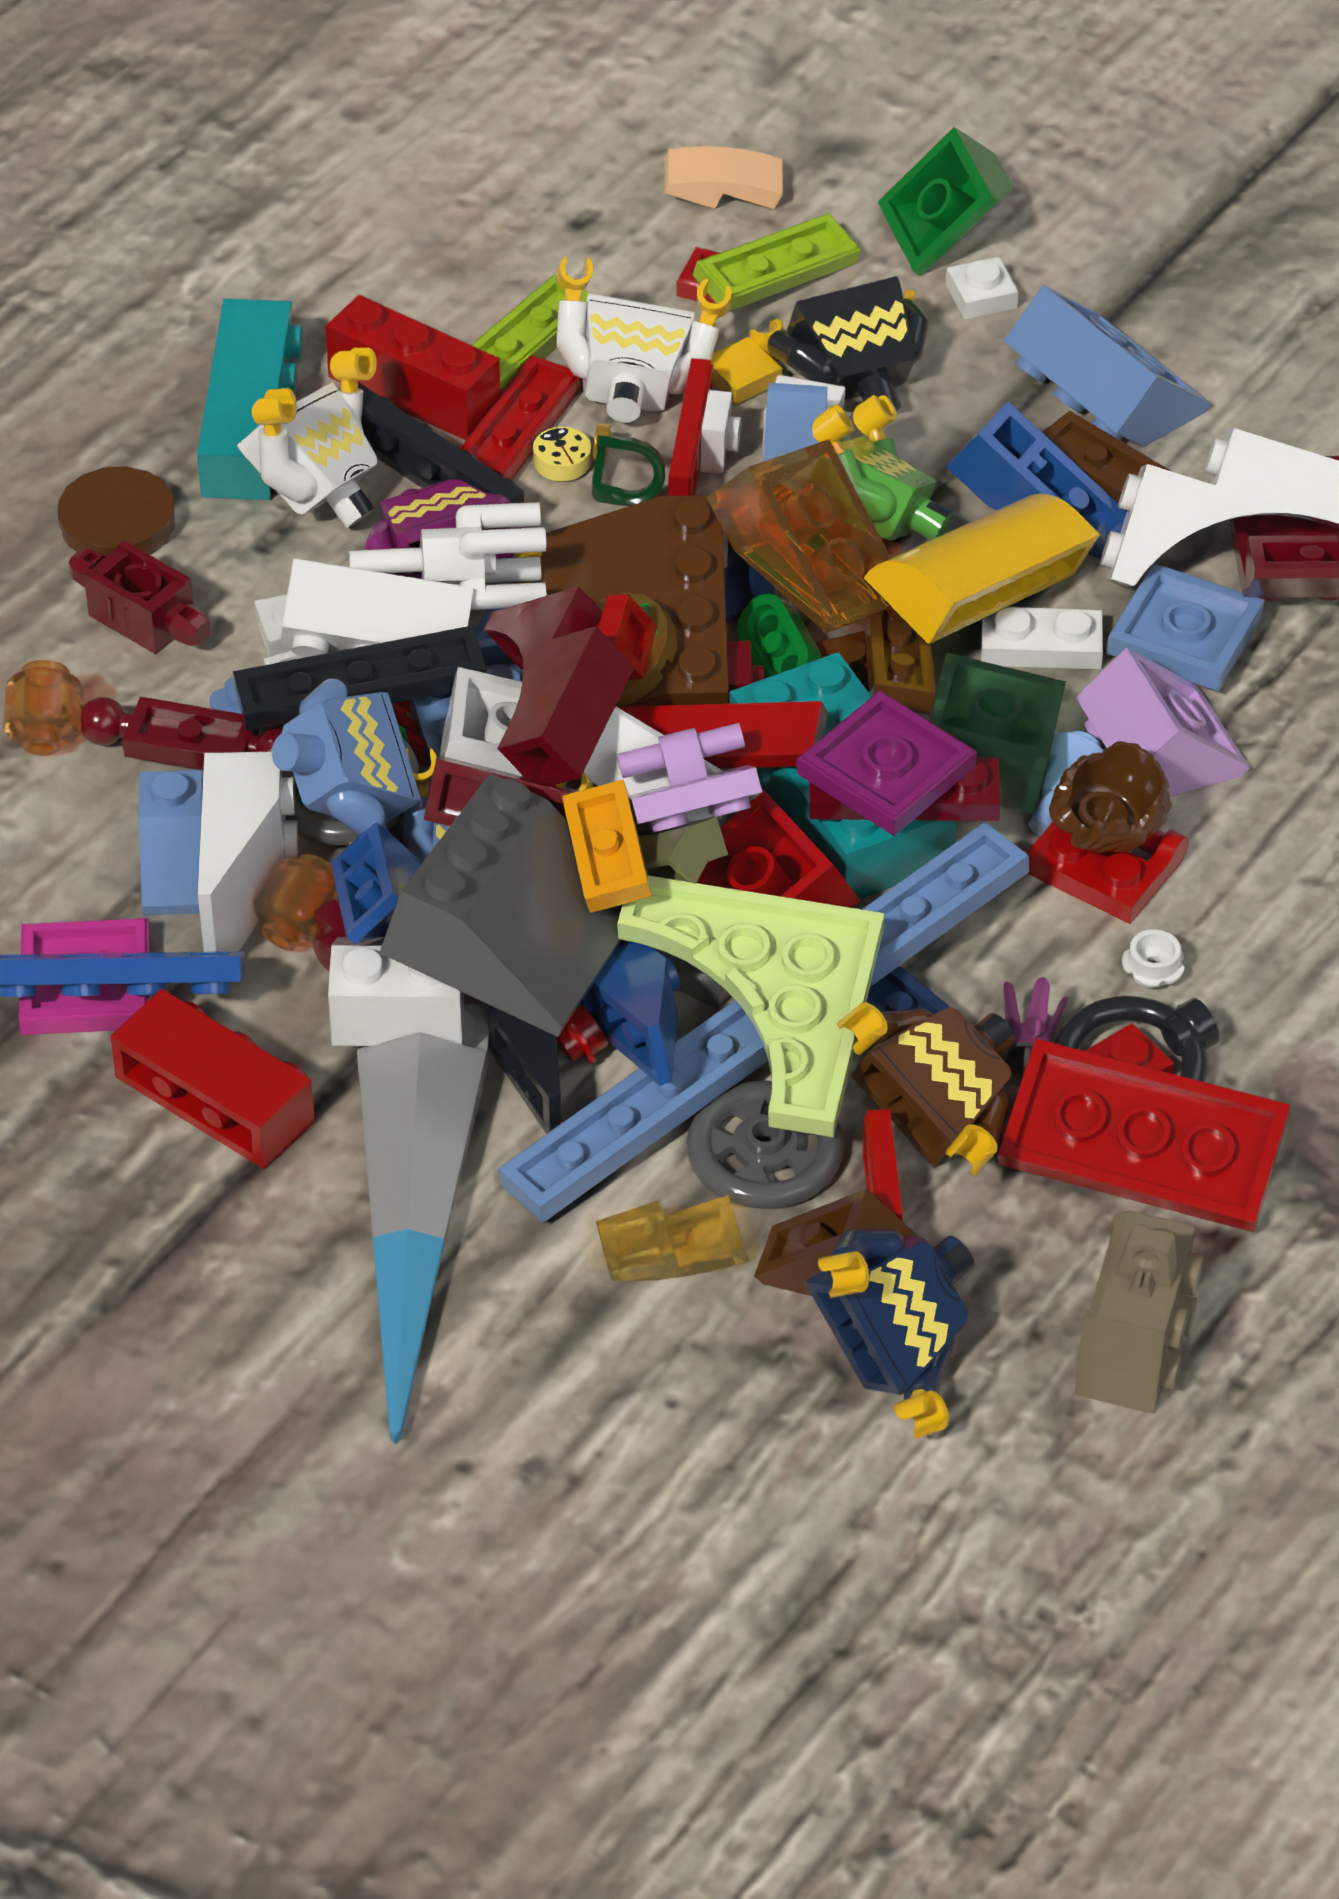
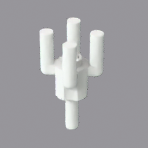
[349,502,547,610]

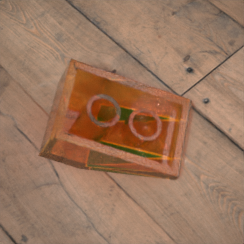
[707,439,892,633]

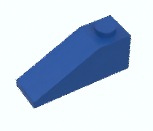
[946,401,1127,560]
[331,822,422,945]
[580,942,680,1086]

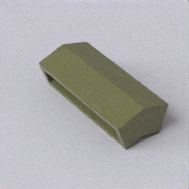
[638,816,728,884]

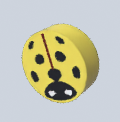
[533,427,591,482]

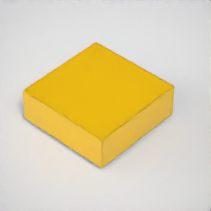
[711,336,782,405]

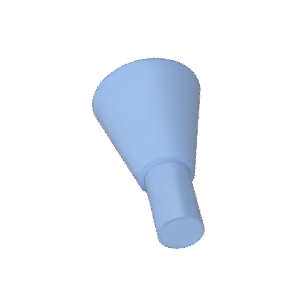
[1029,731,1104,836]

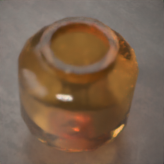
[3,660,84,756]
[254,854,339,951]

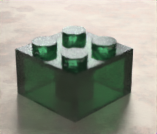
[929,653,1066,814]

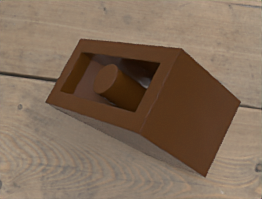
[754,1189,919,1296]

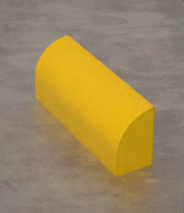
[864,494,1100,644]

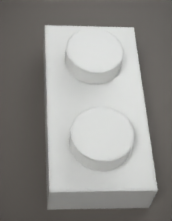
[981,607,1103,670]

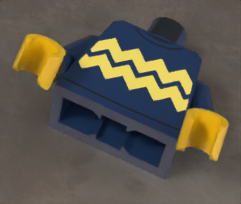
[804,1228,974,1439]

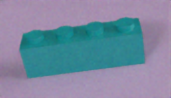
[197,298,303,500]

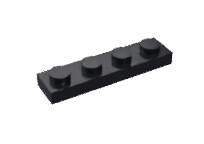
[358,382,524,503]
[233,625,487,732]

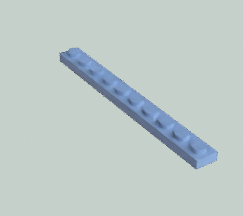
[498,822,1029,1223]

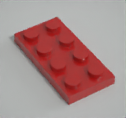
[998,1038,1290,1233]

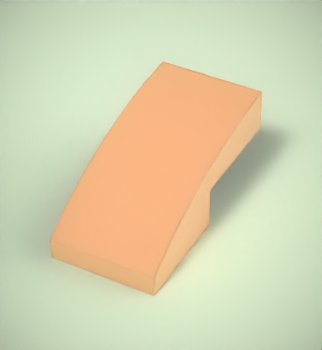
[664,146,783,210]

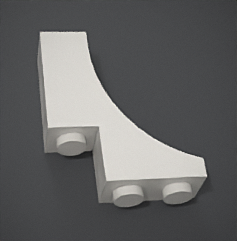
[1100,428,1339,587]

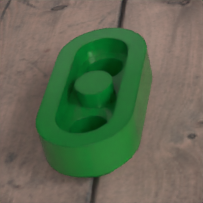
[737,594,822,679]

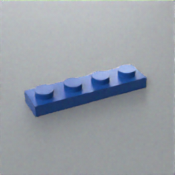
[0,951,245,997]

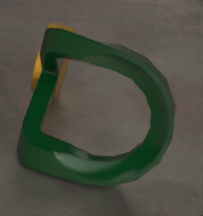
[591,423,666,506]

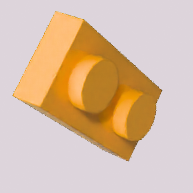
[562,779,652,913]

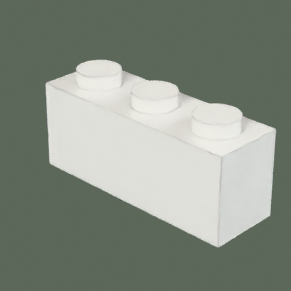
[281,558,474,657]

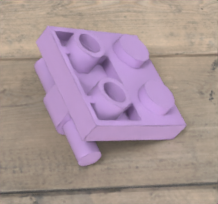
[616,723,762,832]

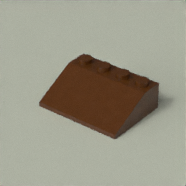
[542,495,729,707]

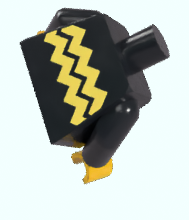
[749,276,929,412]

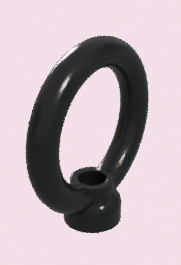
[1055,996,1219,1082]

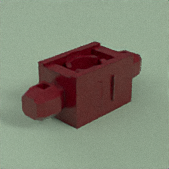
[68,540,211,654]

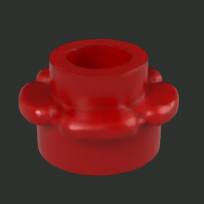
[556,1004,609,1064]

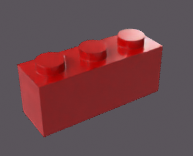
[325,294,501,441]
[110,989,315,1169]

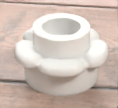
[1122,929,1185,988]

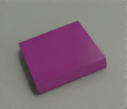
[797,690,977,836]

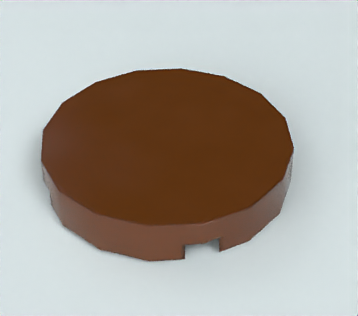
[58,466,175,556]

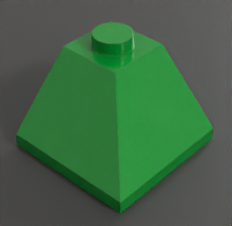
[877,127,1015,276]

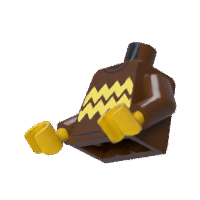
[837,1002,1015,1177]

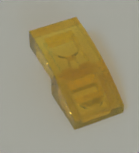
[596,1195,749,1281]

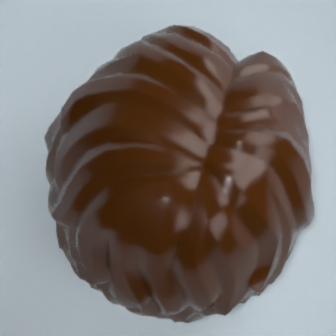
[1049,741,1173,853]

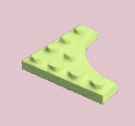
[617,876,884,1137]

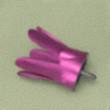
[1002,977,1069,1073]

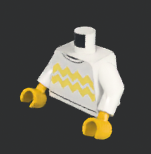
[556,256,732,422]
[236,348,377,529]

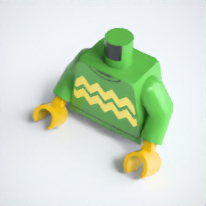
[804,395,953,540]

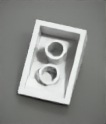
[198,752,299,952]

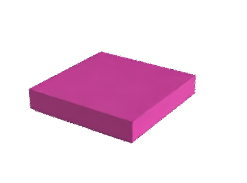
[19,918,150,1035]

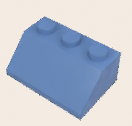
[1004,285,1212,447]

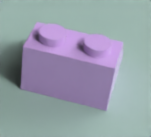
[1075,648,1250,797]

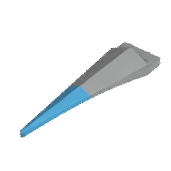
[357,1004,490,1445]

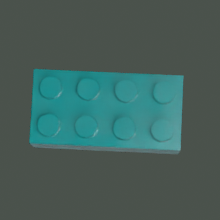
[730,652,957,899]

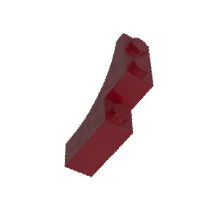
[484,586,634,785]

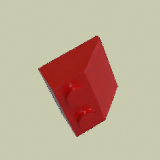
[696,790,860,908]

